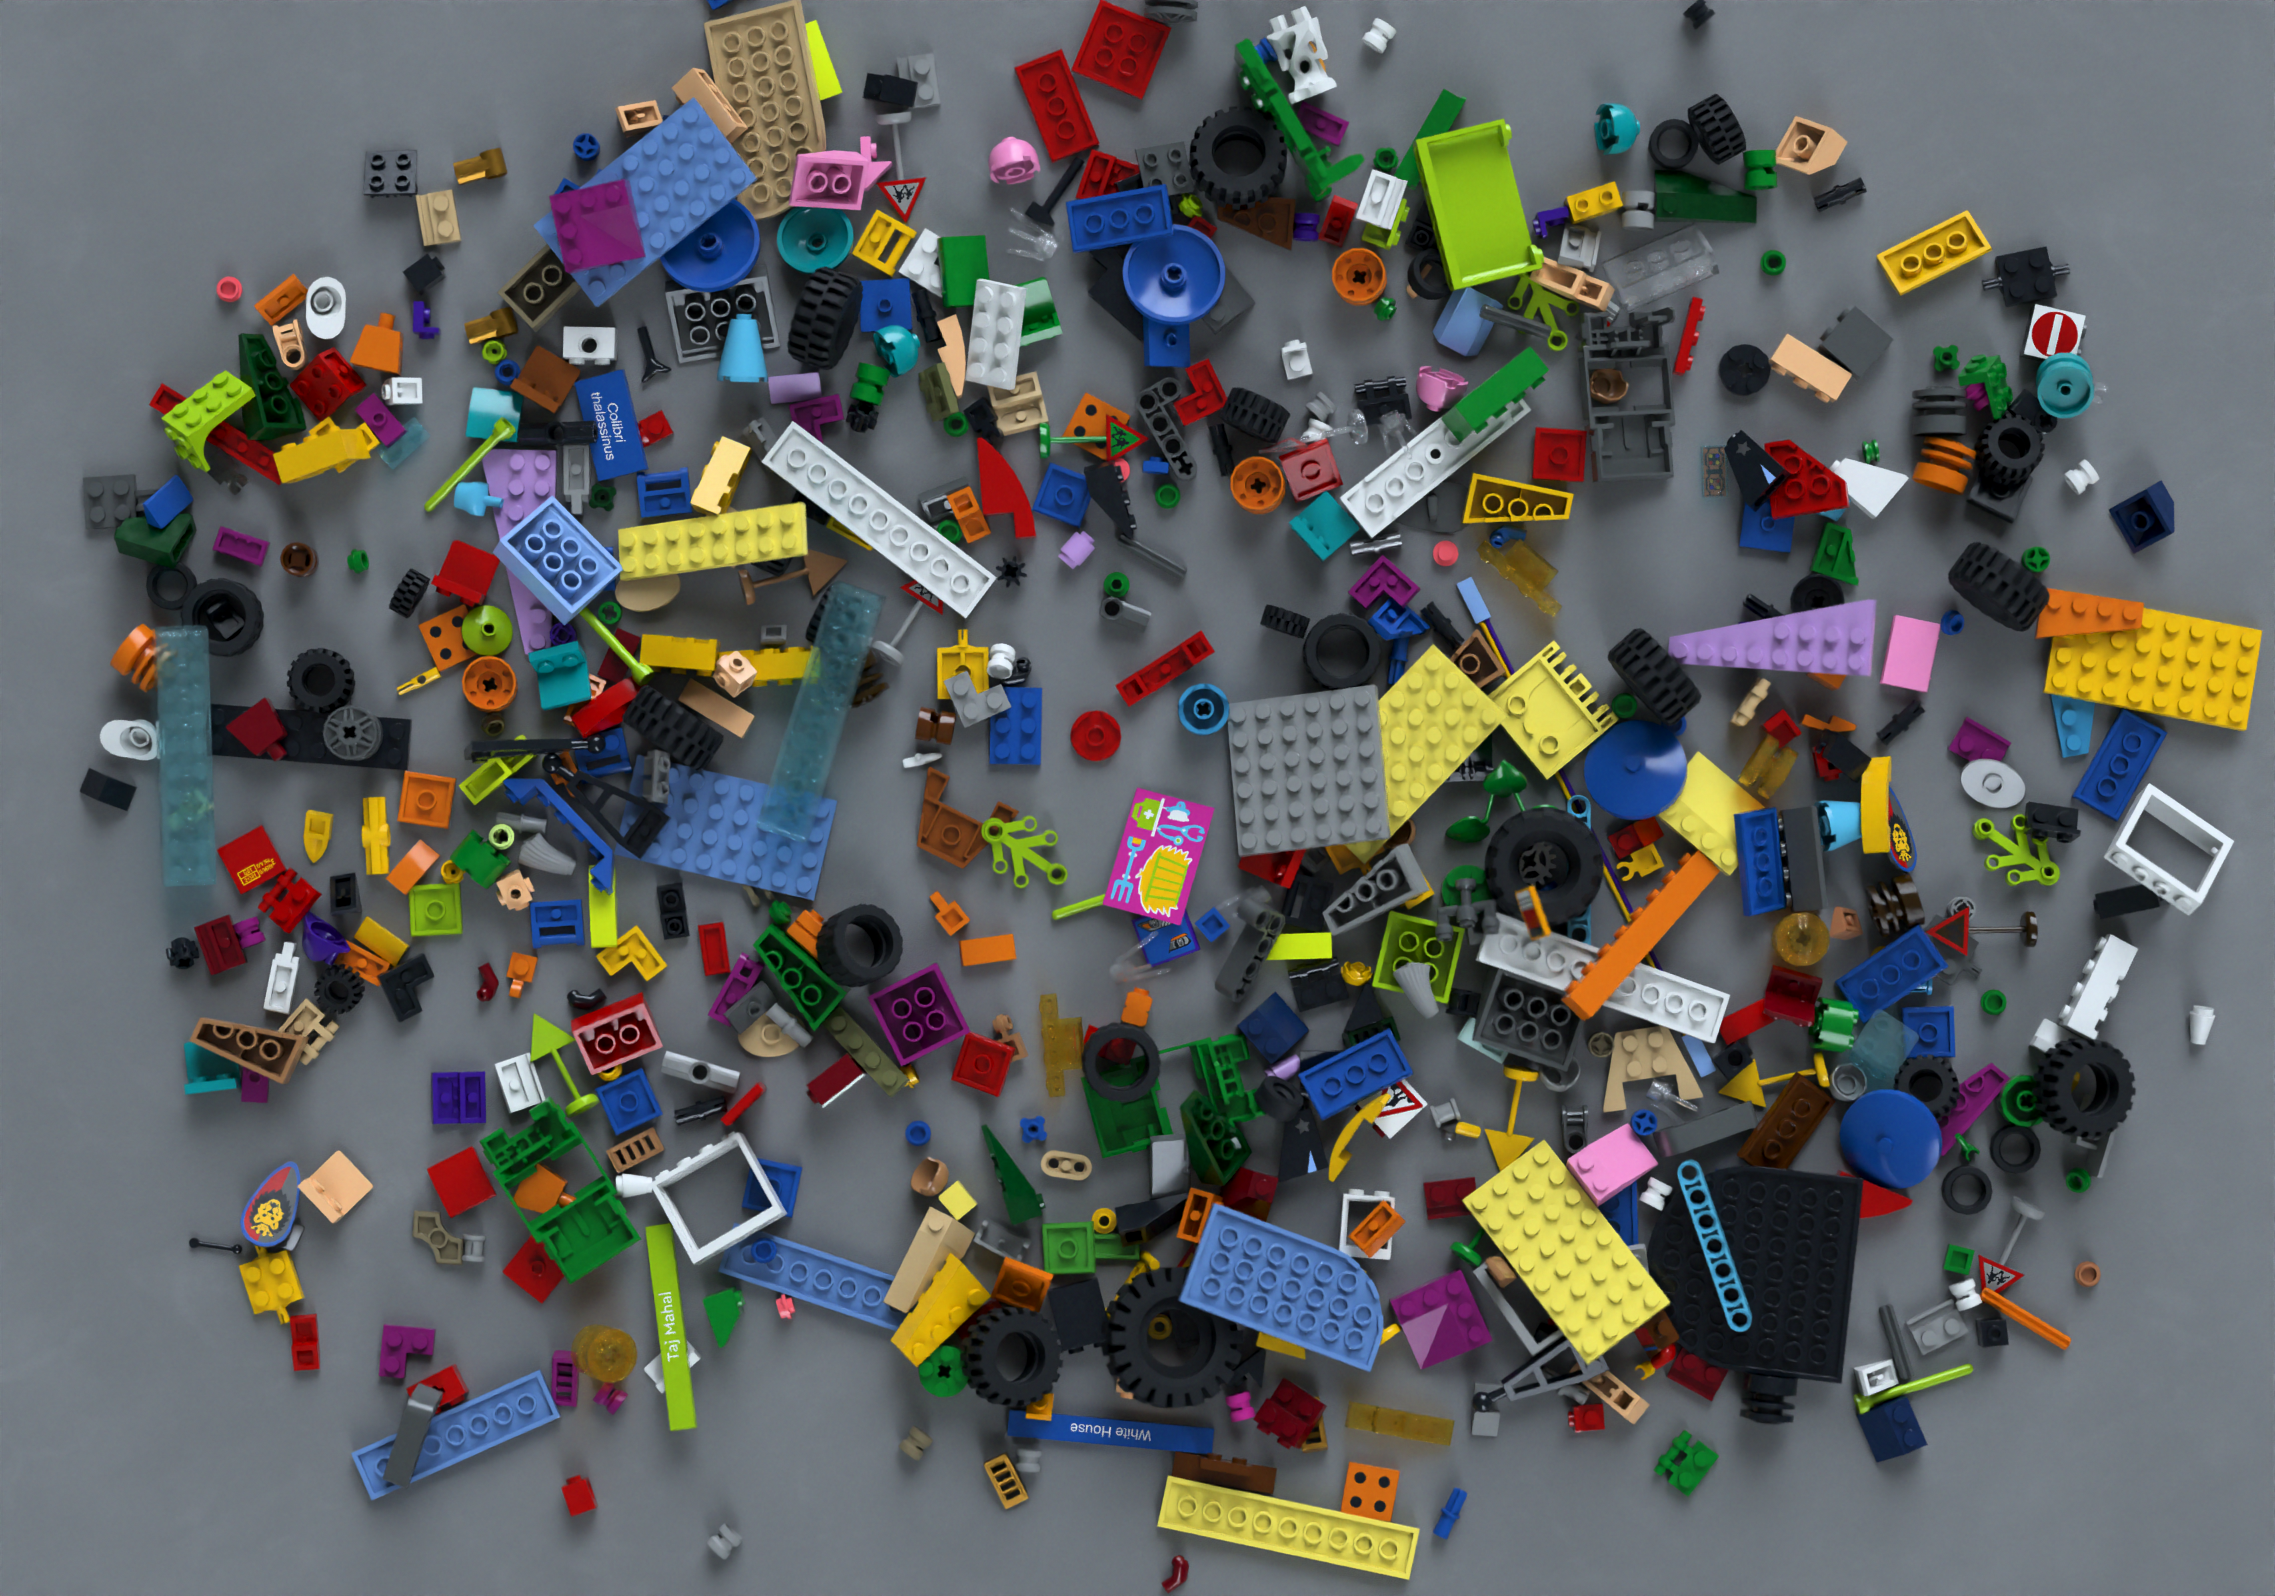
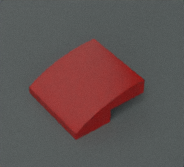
[1076,149,1140,200]
[427,1146,497,1218]

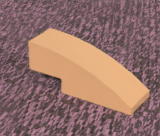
[1529,257,1615,312]
[937,314,966,399]
[678,678,756,738]

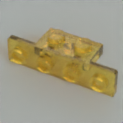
[1476,539,1562,617]
[1039,993,1084,1097]

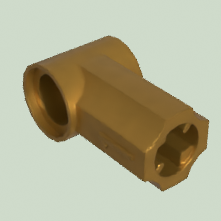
[453,148,508,185]
[464,307,519,345]

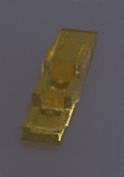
[1345,1401,1455,1446]

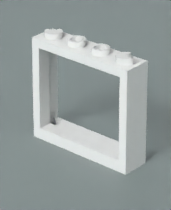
[2104,783,2234,916]
[650,1131,787,1265]

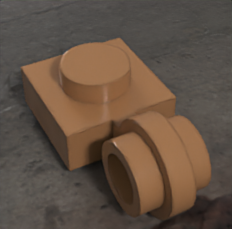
[992,1014,1028,1062]

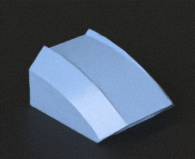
[1432,287,1503,356]

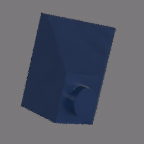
[2109,480,2174,554]

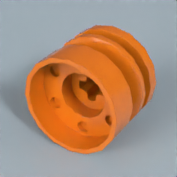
[1332,248,1387,306]
[1912,437,1977,495]
[1230,457,1286,514]
[110,624,179,692]
[462,656,518,713]

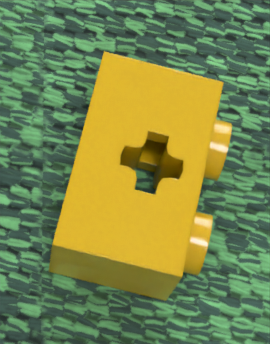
[1564,181,1623,224]

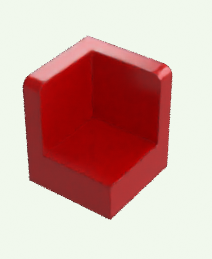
[1760,709,1802,749]

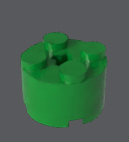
[450,829,512,889]
[1440,865,1493,914]
[1808,997,1859,1053]
[1996,1074,2043,1127]
[919,1344,969,1398]

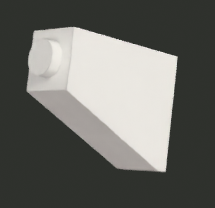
[1829,458,1909,519]

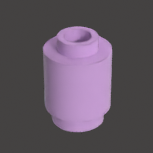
[1058,531,1095,569]

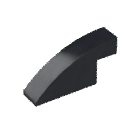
[1088,247,1144,344]

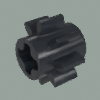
[846,401,879,433]
[996,556,1027,588]
[166,937,199,969]

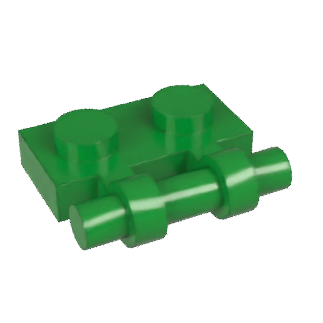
[1654,1429,1719,1497]

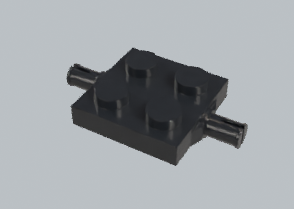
[1982,246,2070,307]

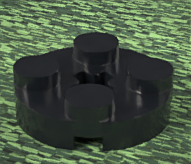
[1718,344,1770,396]

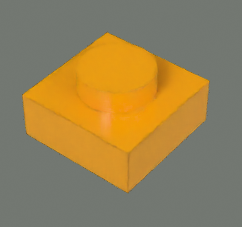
[1026,1393,1054,1421]

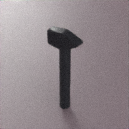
[1025,156,1084,226]

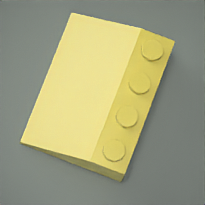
[1656,751,1765,876]

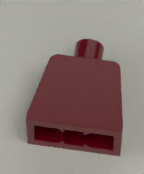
[226,697,288,762]

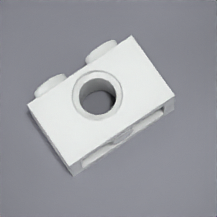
[563,326,617,365]

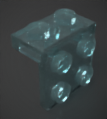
[1845,1009,1919,1081]

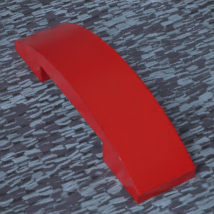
[1115,630,1215,707]

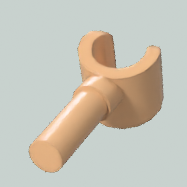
[1406,264,1432,299]

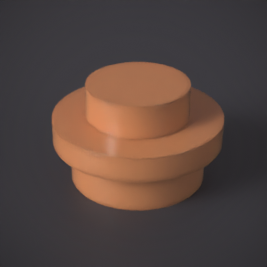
[2074,1261,2101,1287]

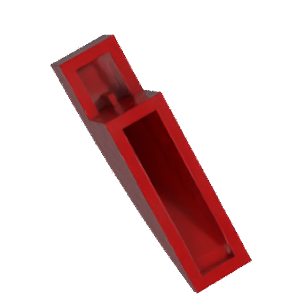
[977,438,1037,539]
[1836,1170,1913,1218]

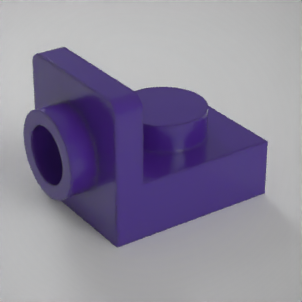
[1532,206,1569,240]
[413,301,441,340]

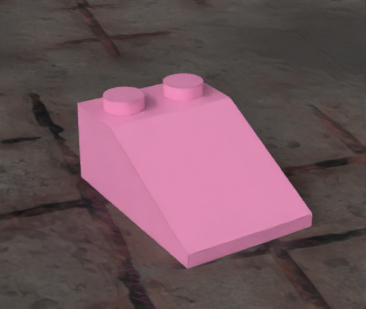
[789,150,869,210]
[1566,1123,1659,1207]

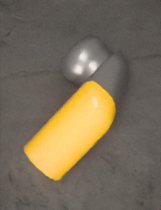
[1442,1122,1481,1142]

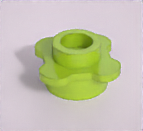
[1178,193,1203,218]

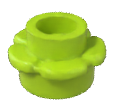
[482,340,507,365]

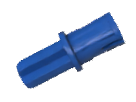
[1387,637,1410,685]
[1433,1487,1467,1539]

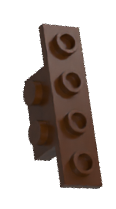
[1171,1451,1277,1494]

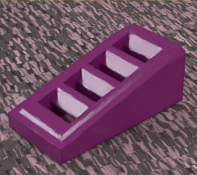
[551,1350,581,1407]

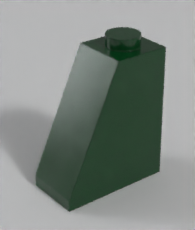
[114,513,197,569]

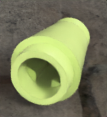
[489,824,514,850]

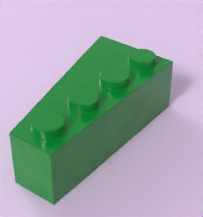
[1441,347,1549,442]
[753,922,851,1031]

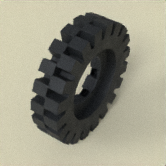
[1101,1267,1243,1408]

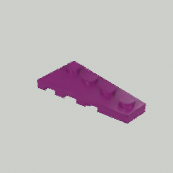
[1937,1062,2010,1157]

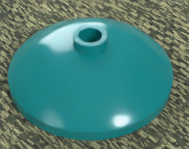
[777,206,854,275]

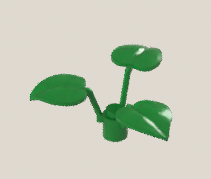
[1445,760,1558,843]

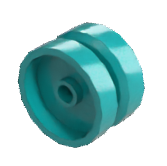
[2036,353,2094,418]

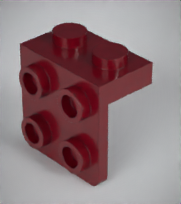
[1763,965,1822,1027]

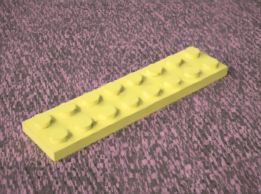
[618,502,807,581]

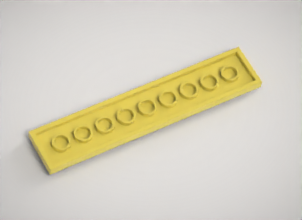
[1157,1475,1420,1580]

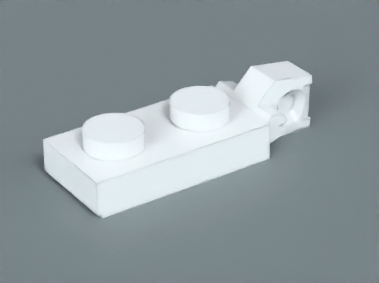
[263,941,300,1015]

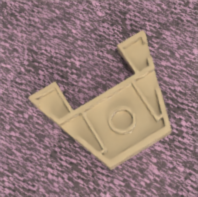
[1603,1026,1703,1113]

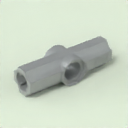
[660,1051,741,1094]

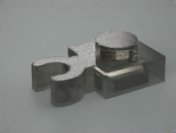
[207,448,249,495]

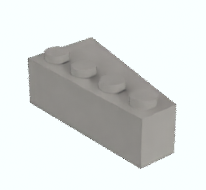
[1322,844,1430,936]

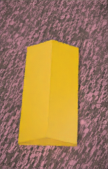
[1876,210,1992,296]

